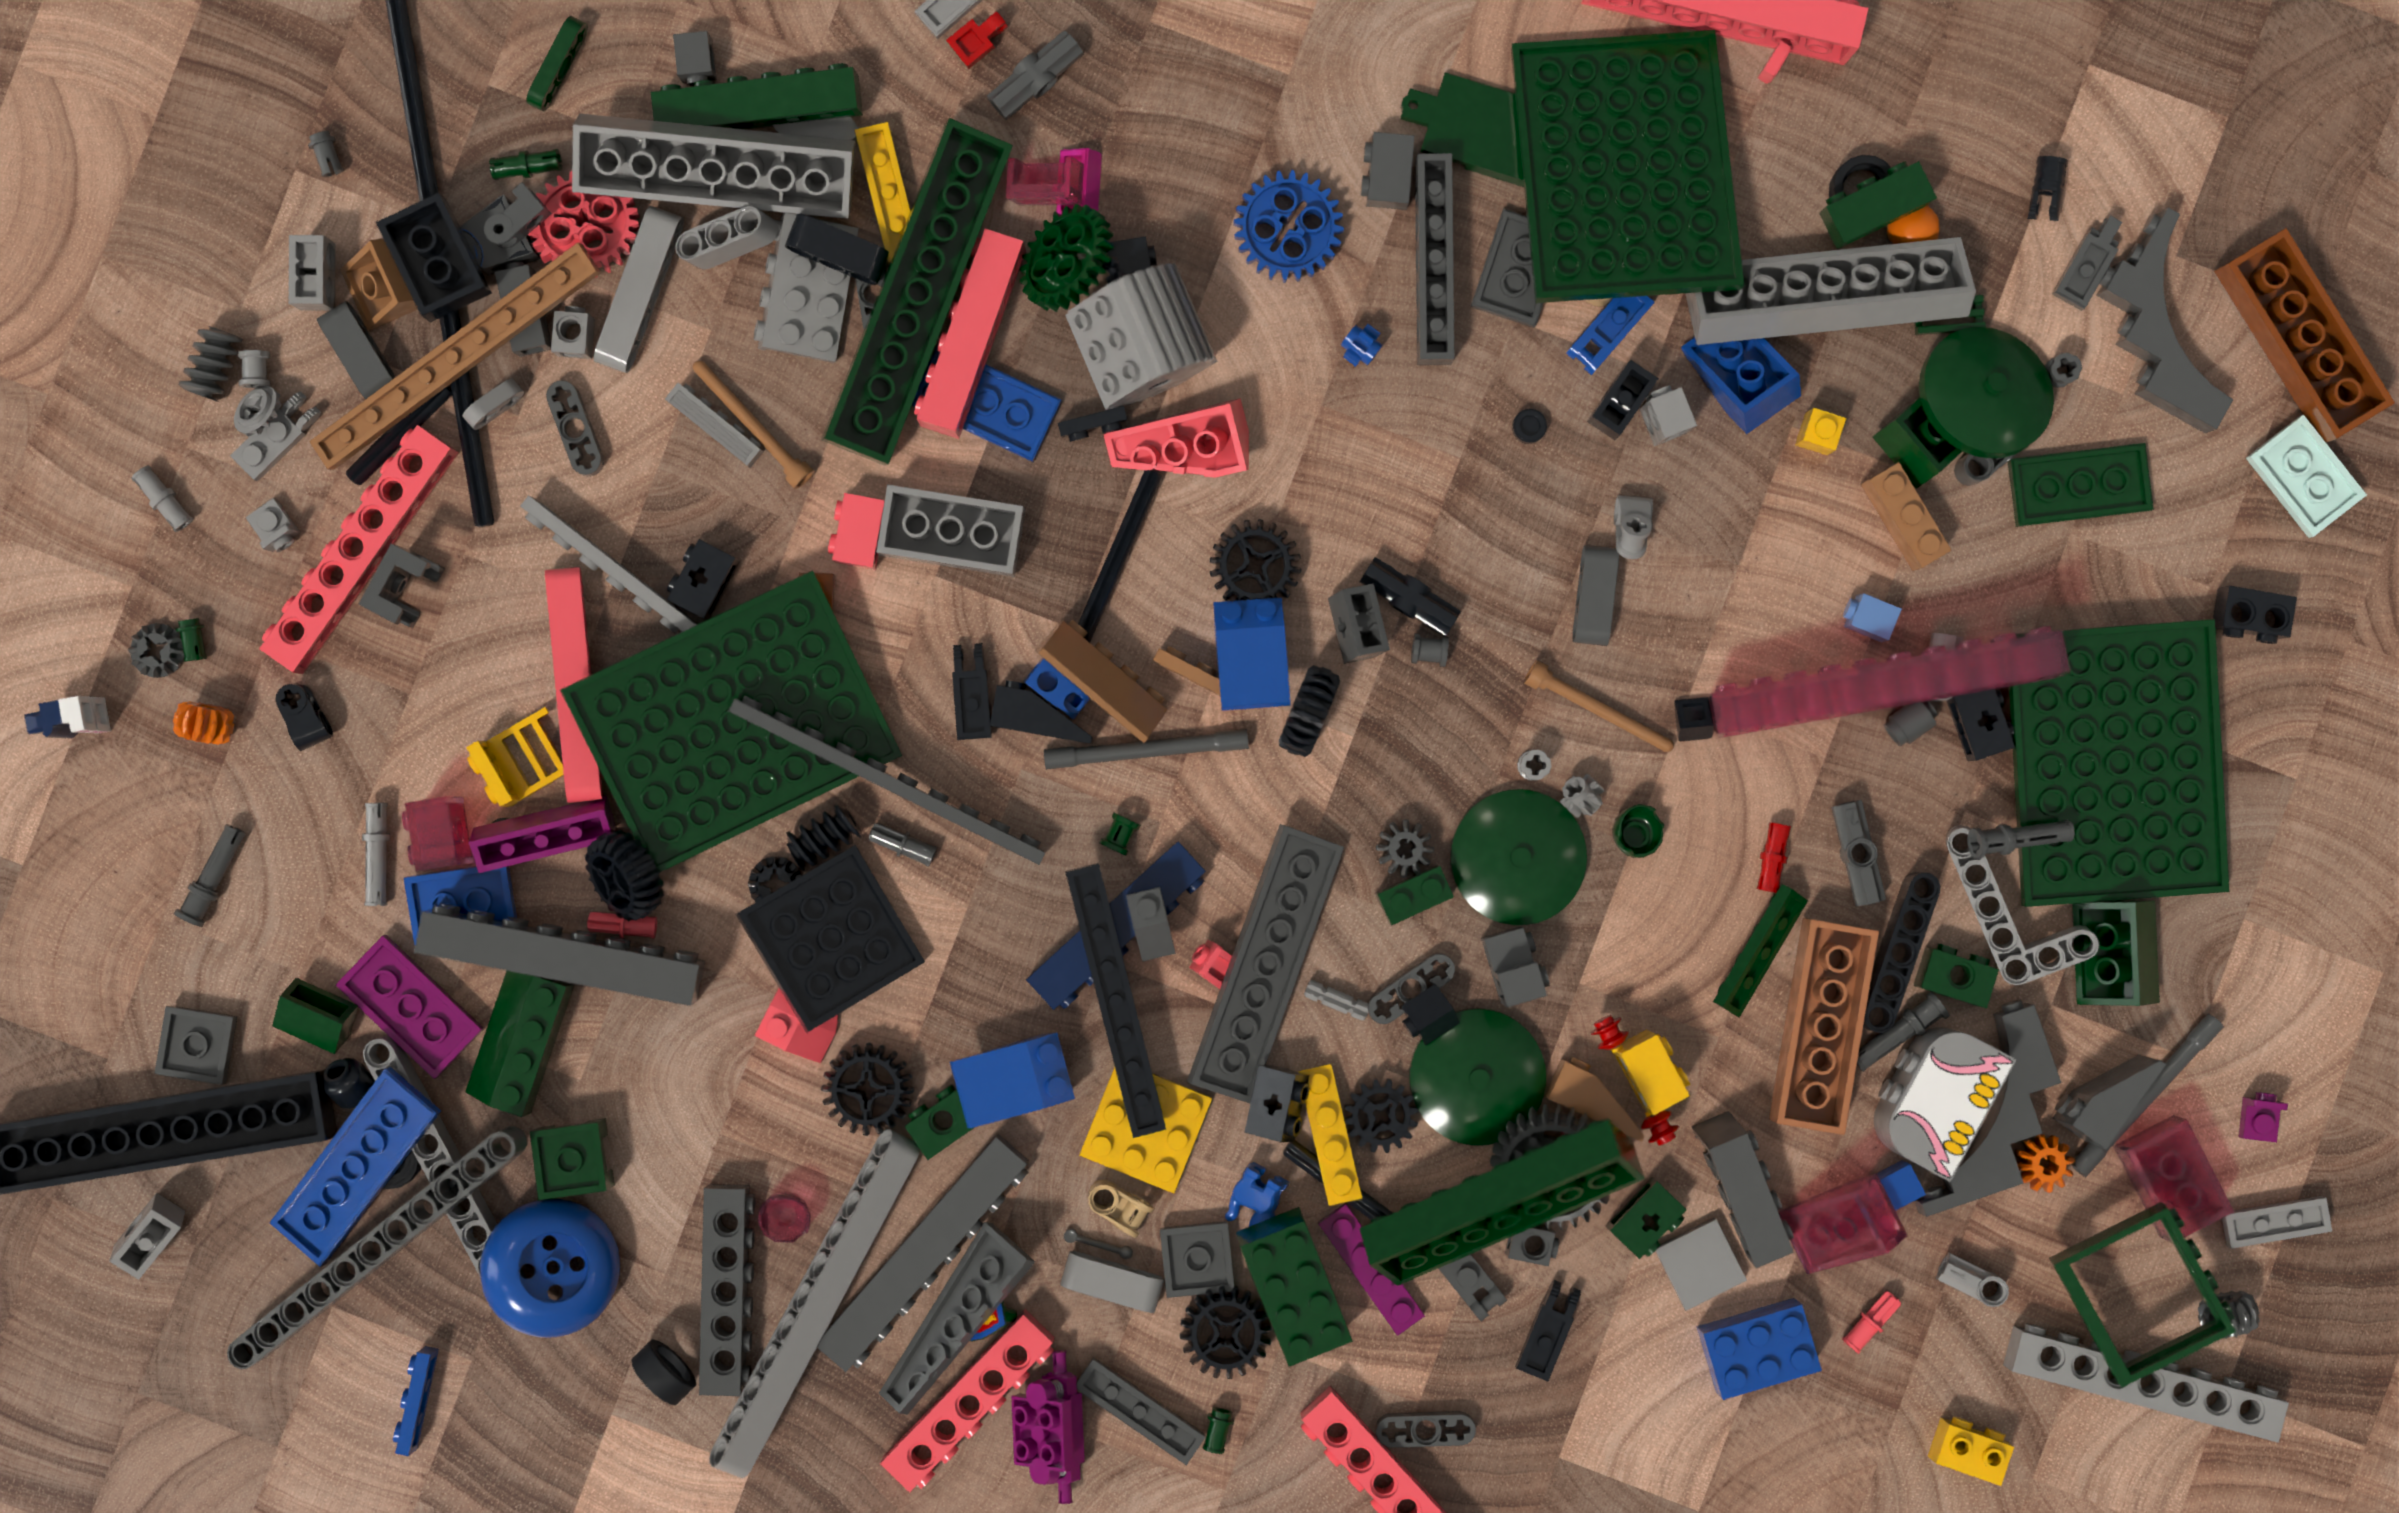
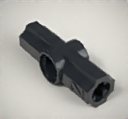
[1359,557,1461,636]

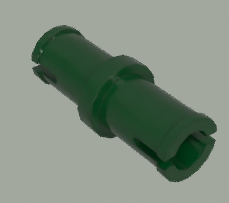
[489,149,562,180]

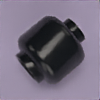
[322,1058,375,1109]

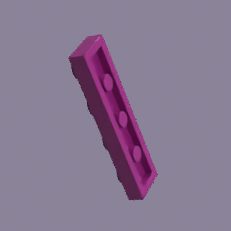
[1318,1203,1425,1336]

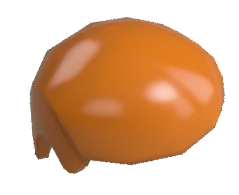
[1887,206,1940,244]

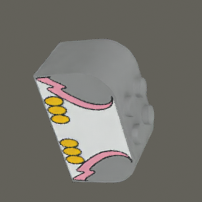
[1874,1027,2016,1182]

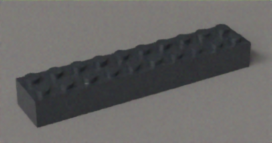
[0,1069,337,1195]

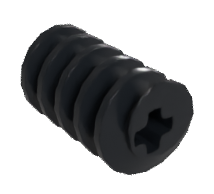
[786,803,863,872]

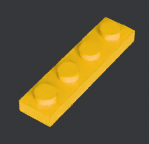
[855,122,910,265]
[1298,1064,1362,1206]

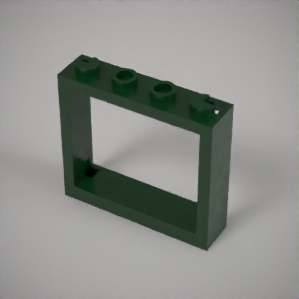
[2049,1201,2236,1388]

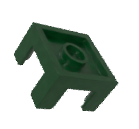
[530,1118,615,1200]

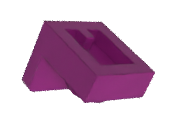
[2238,1092,2288,1143]

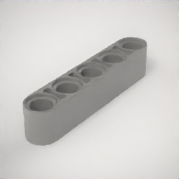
[594,206,684,373]

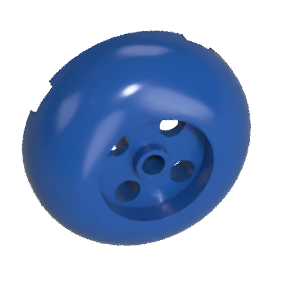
[480,1198,620,1338]

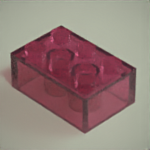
[2113,1115,2234,1243]

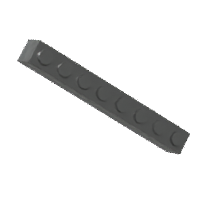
[817,1134,1029,1372]

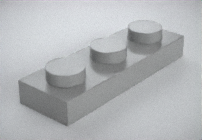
[2221,1196,2333,1249]

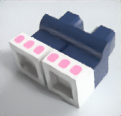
[24,696,111,739]

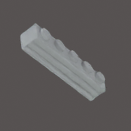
[665,383,763,468]

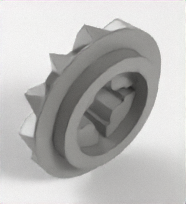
[234,386,282,437]

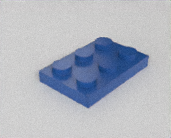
[404,866,517,945]

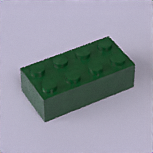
[1236,1207,1353,1367]

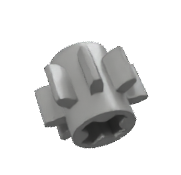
[1560,774,1605,818]

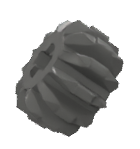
[1375,819,1434,878]
[2197,1291,2260,1339]

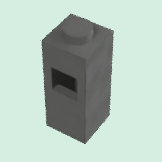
[495,262,551,357]

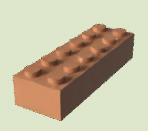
[1769,918,1879,1135]

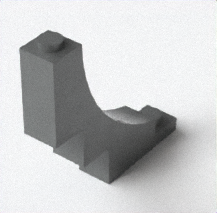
[1914,999,2061,1217]

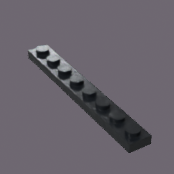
[1065,862,1166,1138]

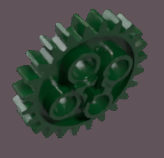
[1019,204,1114,312]

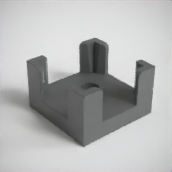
[358,543,445,628]

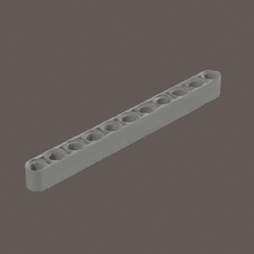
[709,1129,920,1478]

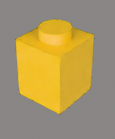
[1795,408,1846,455]

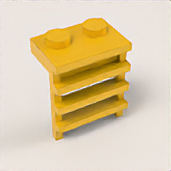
[466,707,564,807]

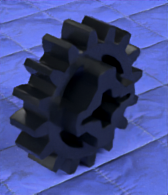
[1344,1078,1418,1153]

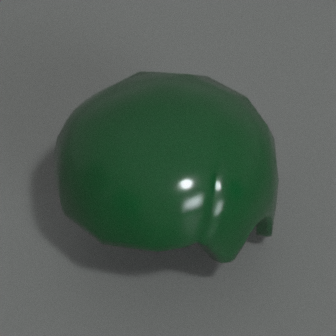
[1612,804,1664,858]

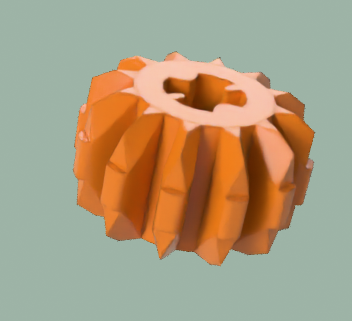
[173,701,235,745]
[2015,1134,2075,1193]

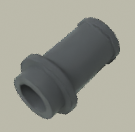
[308,131,344,177]

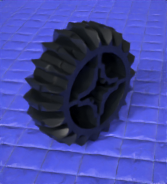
[1210,519,1301,601]
[1279,665,1340,757]
[585,829,665,921]
[821,1042,915,1136]
[1180,1286,1272,1379]

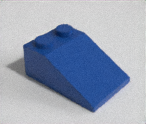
[1681,338,1801,434]
[1213,597,1291,711]
[950,1032,1075,1129]

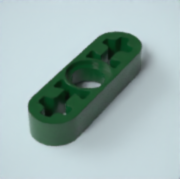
[526,16,588,112]

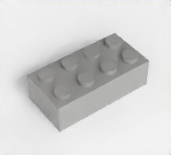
[877,484,1026,577]

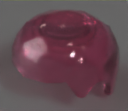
[758,1191,811,1243]

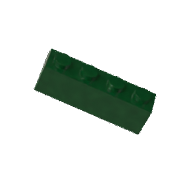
[465,970,575,1117]

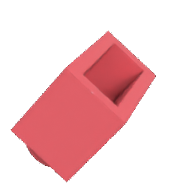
[828,493,885,570]

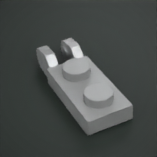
[230,392,321,481]

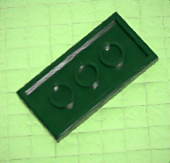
[2008,443,2154,527]

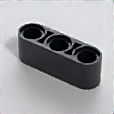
[785,214,889,285]

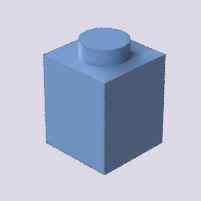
[1843,593,1902,642]

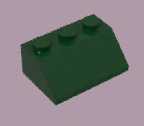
[2072,900,2160,1006]

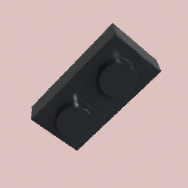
[1058,406,1127,442]

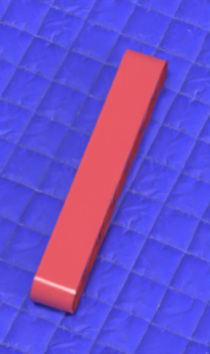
[545,567,603,803]

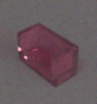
[1006,157,1084,205]

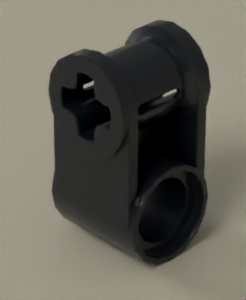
[275,684,333,751]

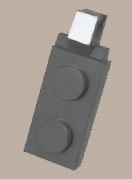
[2052,215,2122,311]

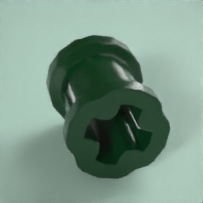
[1099,812,1141,856]

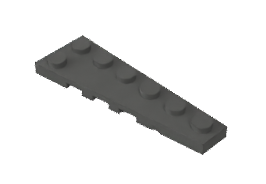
[879,1222,1035,1415]

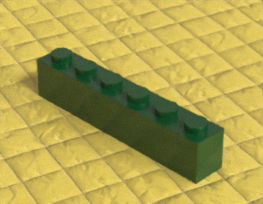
[651,63,863,130]

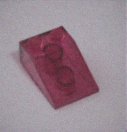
[1778,1174,1908,1274]

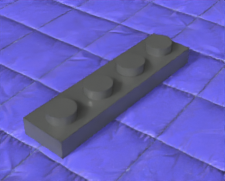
[1076,1357,1206,1465]

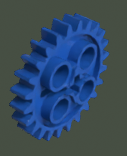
[1233,170,1344,283]

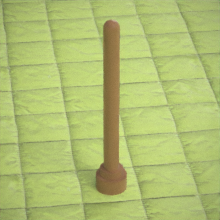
[693,360,815,490]
[1524,659,1674,752]

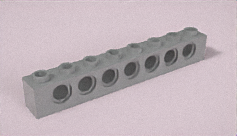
[2003,1323,2289,1443]

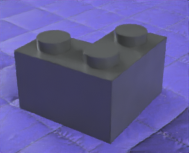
[1481,926,1550,1008]

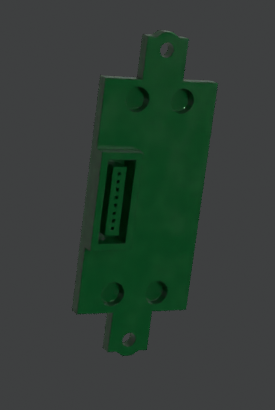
[1400,72,1524,187]

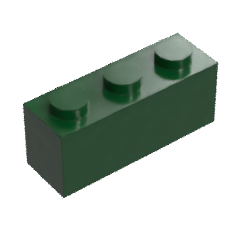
[1819,161,1937,250]

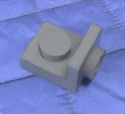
[245,498,300,552]

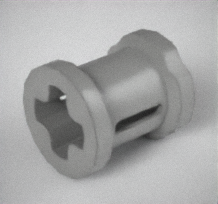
[238,350,271,388]
[1517,750,1551,781]

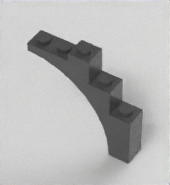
[2096,207,2233,434]

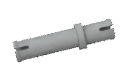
[362,803,390,906]

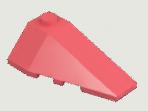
[1103,398,1249,478]
[755,988,838,1063]

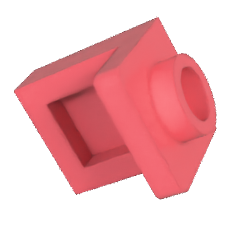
[1189,940,1232,990]

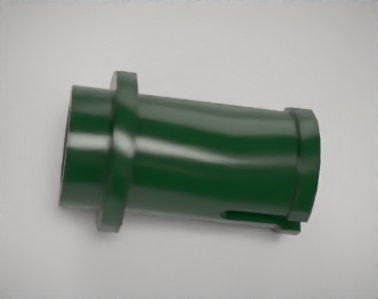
[176,618,207,662]
[1202,1407,1235,1454]

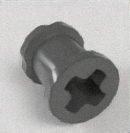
[2045,353,2082,388]
[1411,633,1449,667]

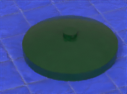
[1919,327,2054,458]
[1450,789,1587,925]
[1409,1008,1546,1146]

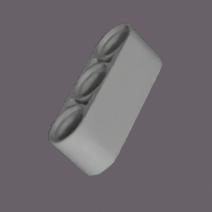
[675,206,778,270]
[1060,1251,1165,1313]

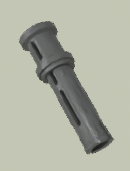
[1967,820,2075,859]
[174,824,246,927]
[1857,991,1950,1072]

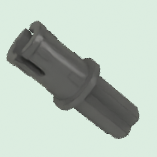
[869,823,937,867]

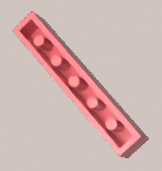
[914,228,1026,439]

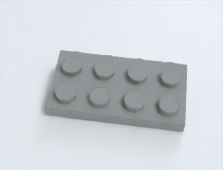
[754,213,858,363]

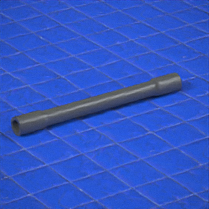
[1044,729,1249,770]
[2070,1014,2224,1178]

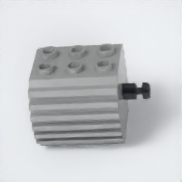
[1065,257,1217,410]

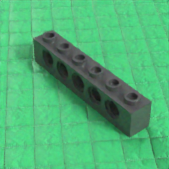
[1415,154,1455,365]
[699,1184,756,1396]

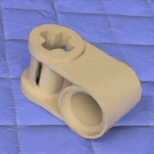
[1088,1180,1155,1238]

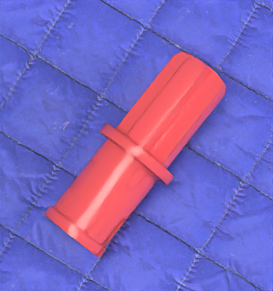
[587,912,657,939]
[1842,1291,1901,1354]

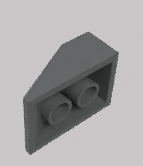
[2053,1055,2166,1150]

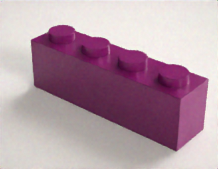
[469,795,616,873]

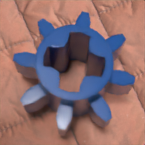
[1341,324,1383,367]

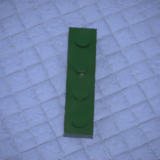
[1713,884,1808,1018]

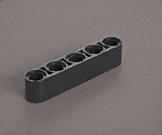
[1863,872,1941,1033]

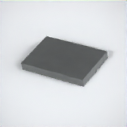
[1470,209,1543,328]

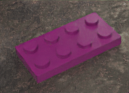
[336,935,485,1079]

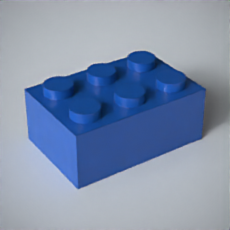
[1696,1298,1822,1400]

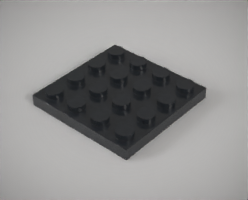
[736,845,925,1033]

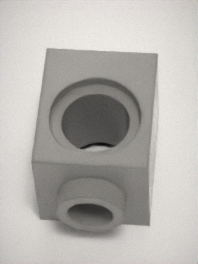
[551,306,595,359]

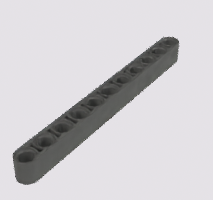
[227,1126,527,1369]

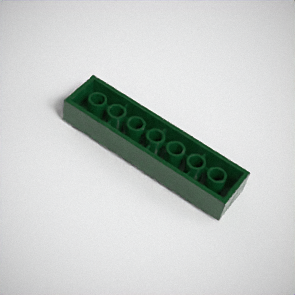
[1359,1119,1645,1286]

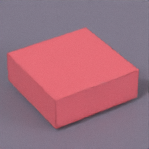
[1758,41,1791,84]

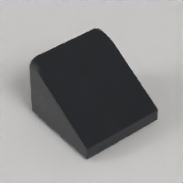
[1674,697,1714,742]

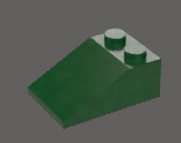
[1872,396,1962,489]

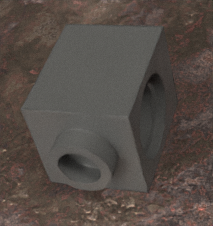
[673,31,717,87]
[1505,1225,1559,1267]

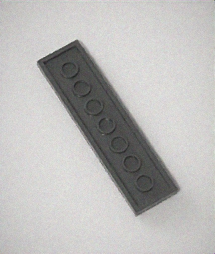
[1187,824,1344,1104]

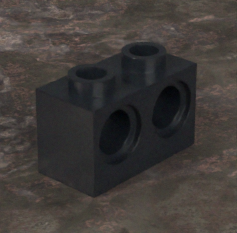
[2213,586,2297,644]

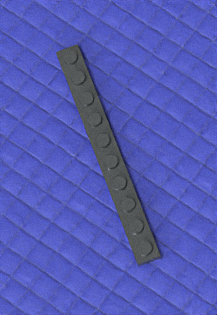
[729,695,1045,865]

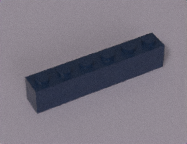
[1026,841,1206,1010]

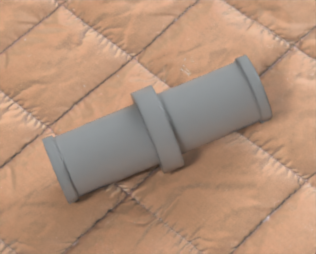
[131,465,193,532]

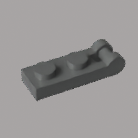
[1438,1254,1507,1321]

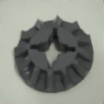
[128,623,184,678]

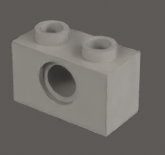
[109,1193,185,1280]

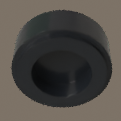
[1512,409,1547,444]

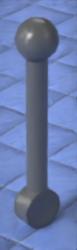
[1064,1229,1133,1259]

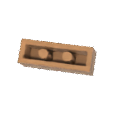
[1861,462,1952,571]

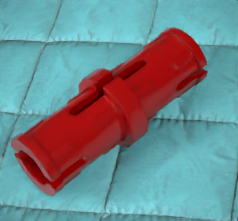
[1756,822,1791,893]

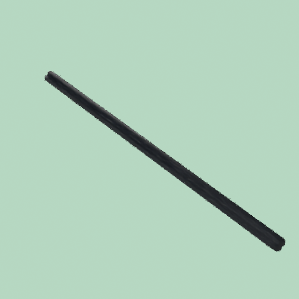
[385,0,494,528]

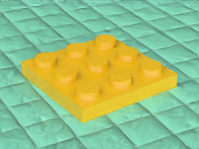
[1079,1067,1212,1194]

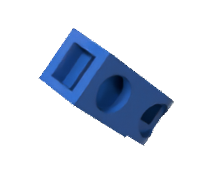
[1024,657,1091,720]

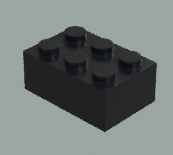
[376,193,492,322]

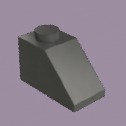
[1126,887,1176,961]

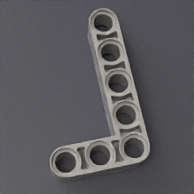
[1946,825,2099,985]

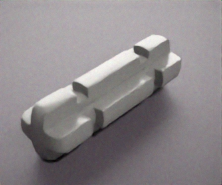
[1304,980,1369,1021]

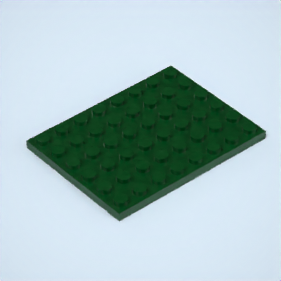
[1511,30,1744,303]
[560,570,902,872]
[2006,619,2230,907]

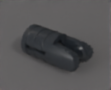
[2027,156,2068,221]

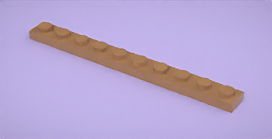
[309,243,601,470]

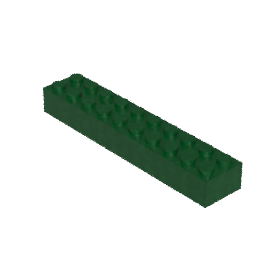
[821,118,1013,466]

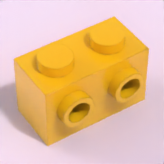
[1928,1416,2014,1486]

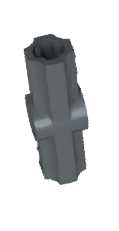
[987,30,1084,120]
[1831,800,1886,906]

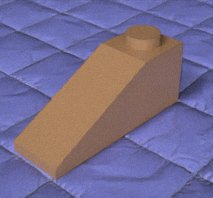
[1544,1057,1645,1142]

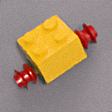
[1590,1015,1690,1146]

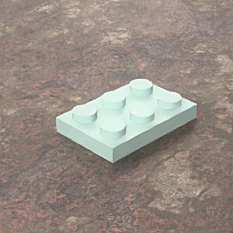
[2246,415,2367,538]

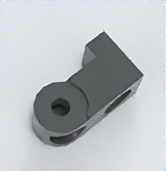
[484,182,552,249]

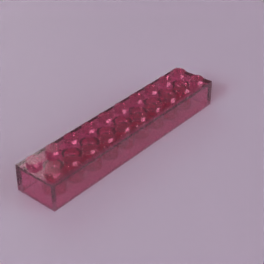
[1709,626,2070,739]

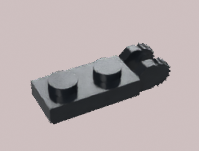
[952,643,992,740]
[1515,1280,1581,1382]

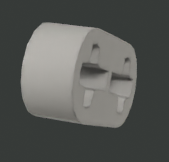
[462,378,524,430]

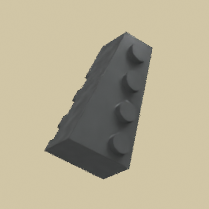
[1691,1111,1794,1268]

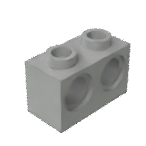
[289,235,335,311]
[1639,385,1697,447]

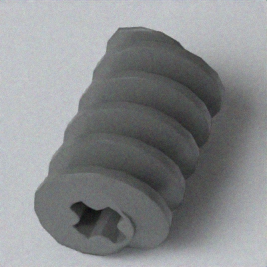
[178,326,243,402]

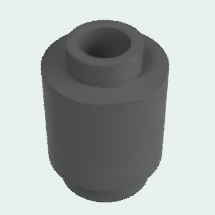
[1884,698,1938,747]

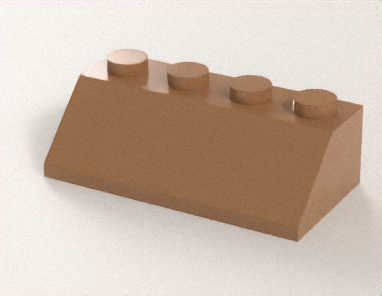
[1035,620,1167,743]

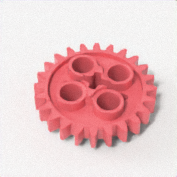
[528,171,640,278]

